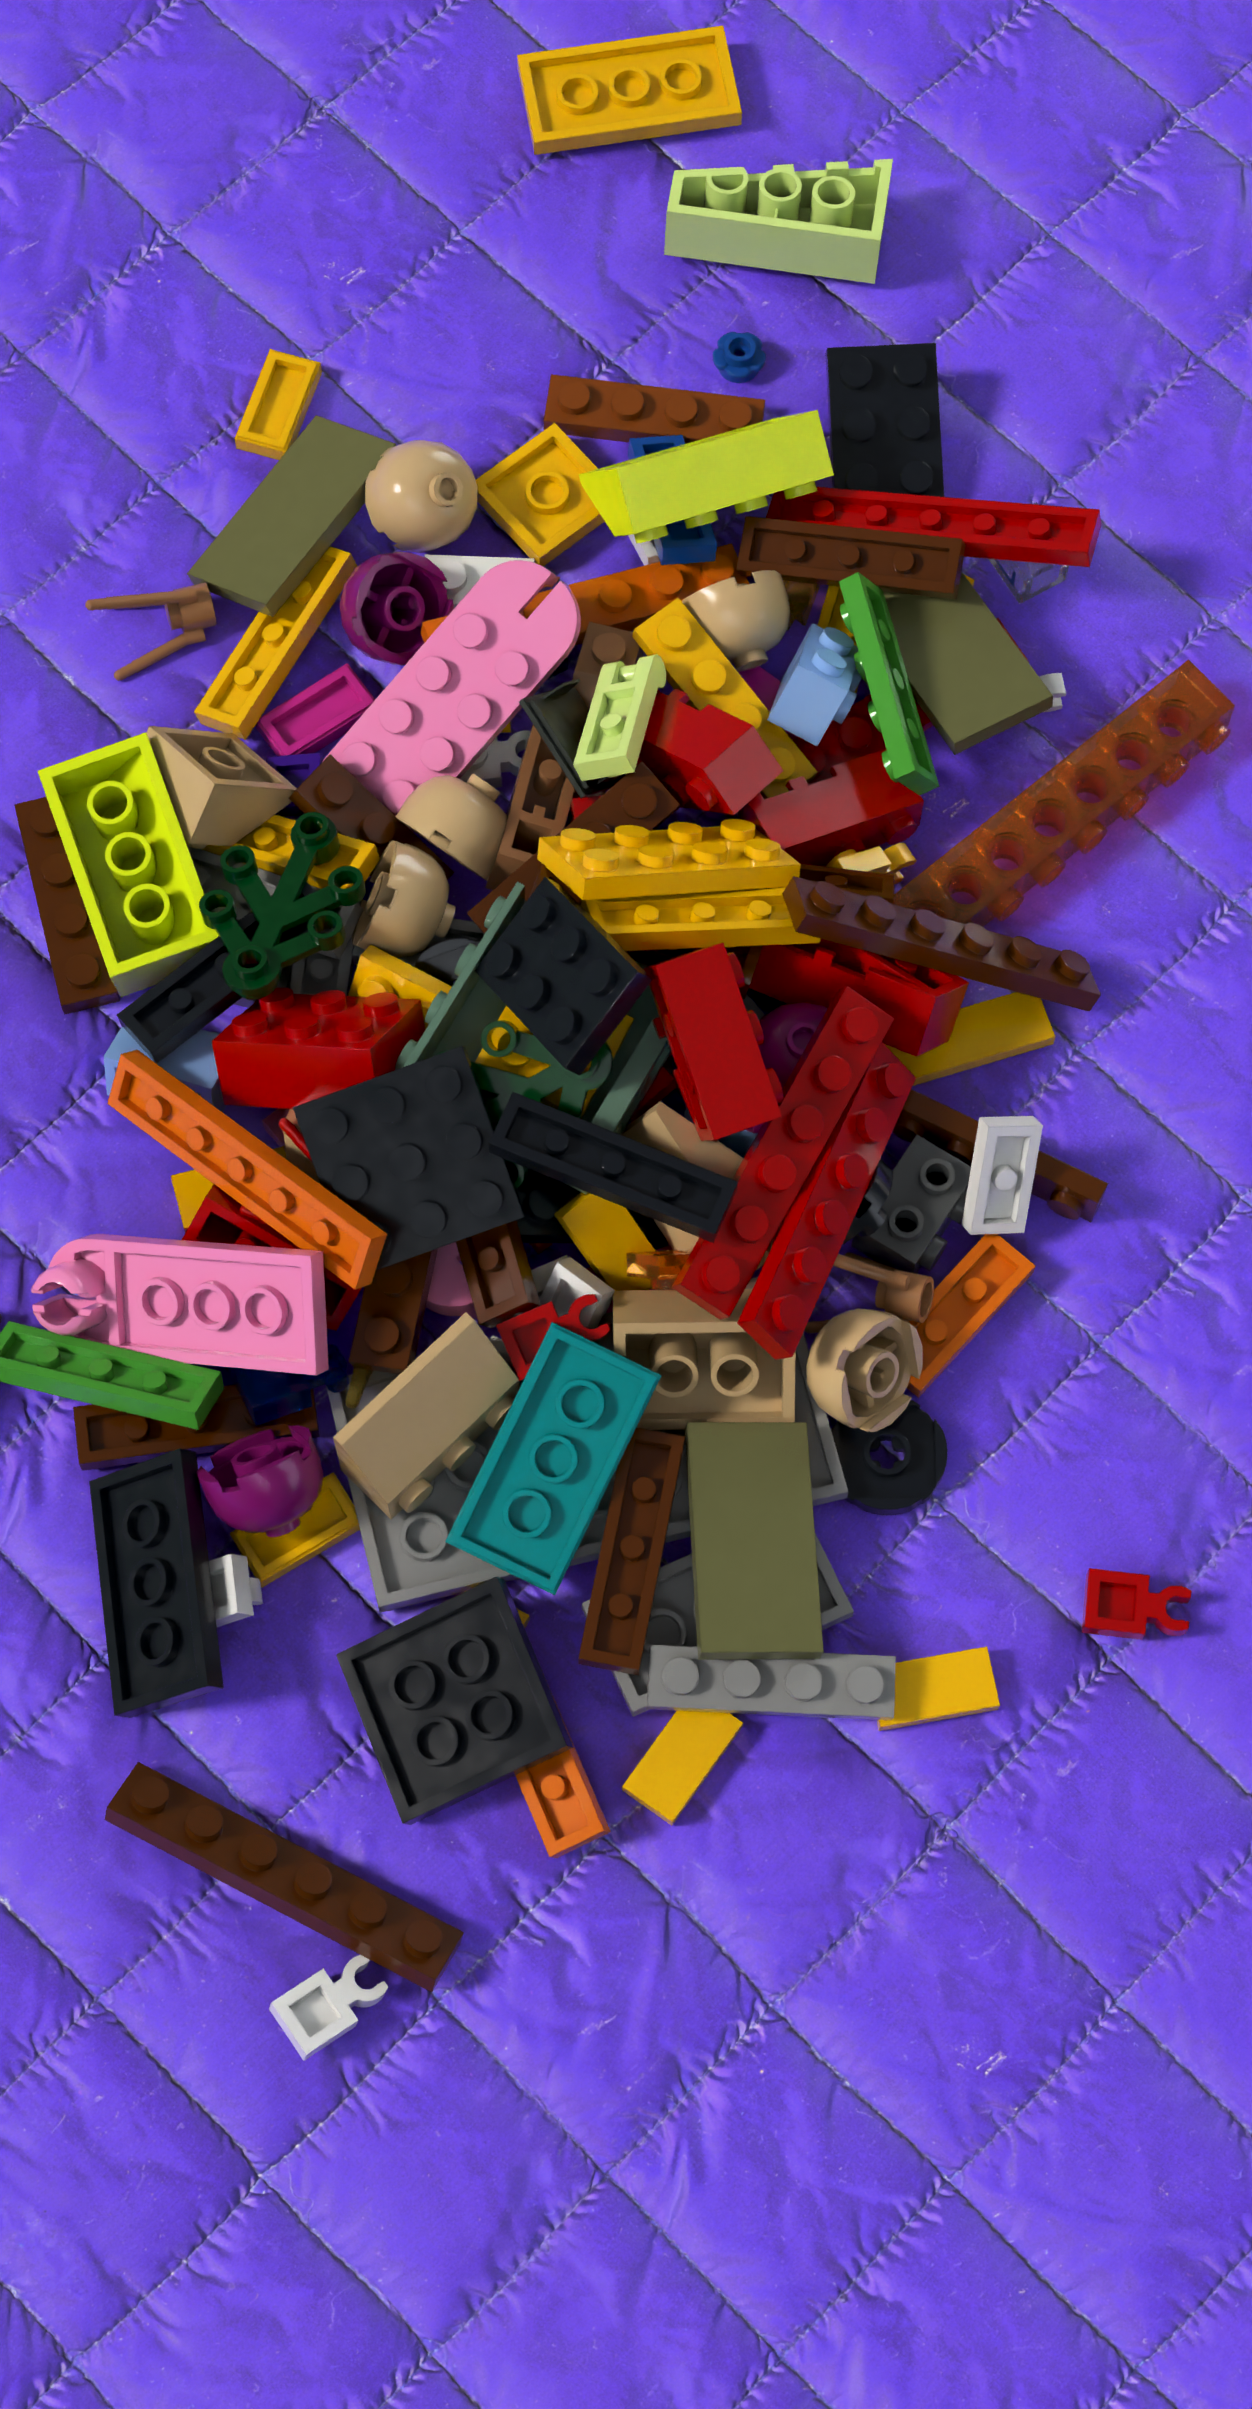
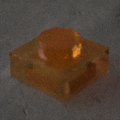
[627,1249,691,1290]

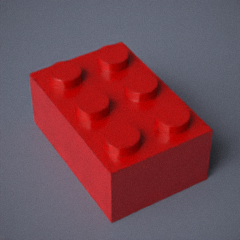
[212,988,426,1109]

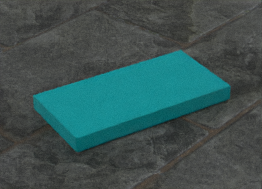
[445,1322,662,1595]

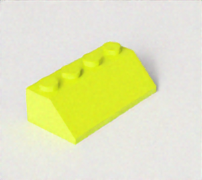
[579,410,834,544]
[38,732,218,997]

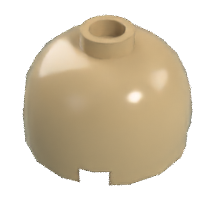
[365,440,478,553]
[682,570,790,671]
[395,773,507,881]
[352,840,456,958]
[806,1308,923,1432]

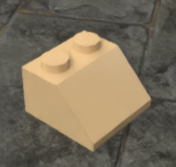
[146,726,297,849]

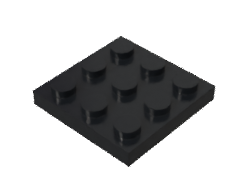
[293,1046,526,1270]
[336,1577,573,1825]

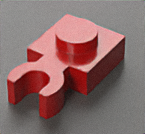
[496,1294,611,1381]
[1082,1568,1192,1640]

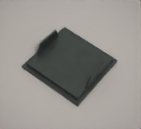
[519,679,628,799]

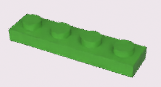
[839,572,940,795]
[0,1321,224,1430]

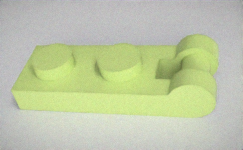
[573,654,666,781]

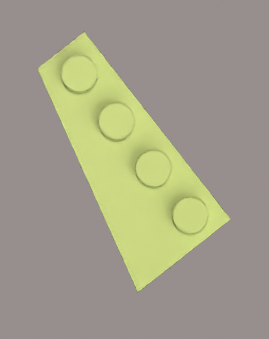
[664,159,893,284]

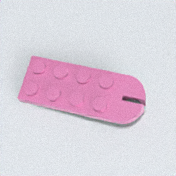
[322,560,581,832]
[31,1234,329,1375]

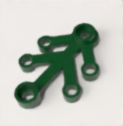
[199,812,366,999]
[436,1020,613,1189]

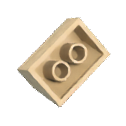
[612,1289,796,1430]
[333,1312,520,1520]

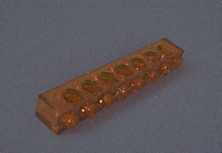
[893,660,1235,927]

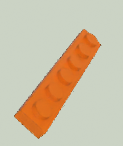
[420,543,749,645]
[107,1050,387,1290]

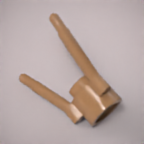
[85,582,216,681]
[805,1252,934,1333]

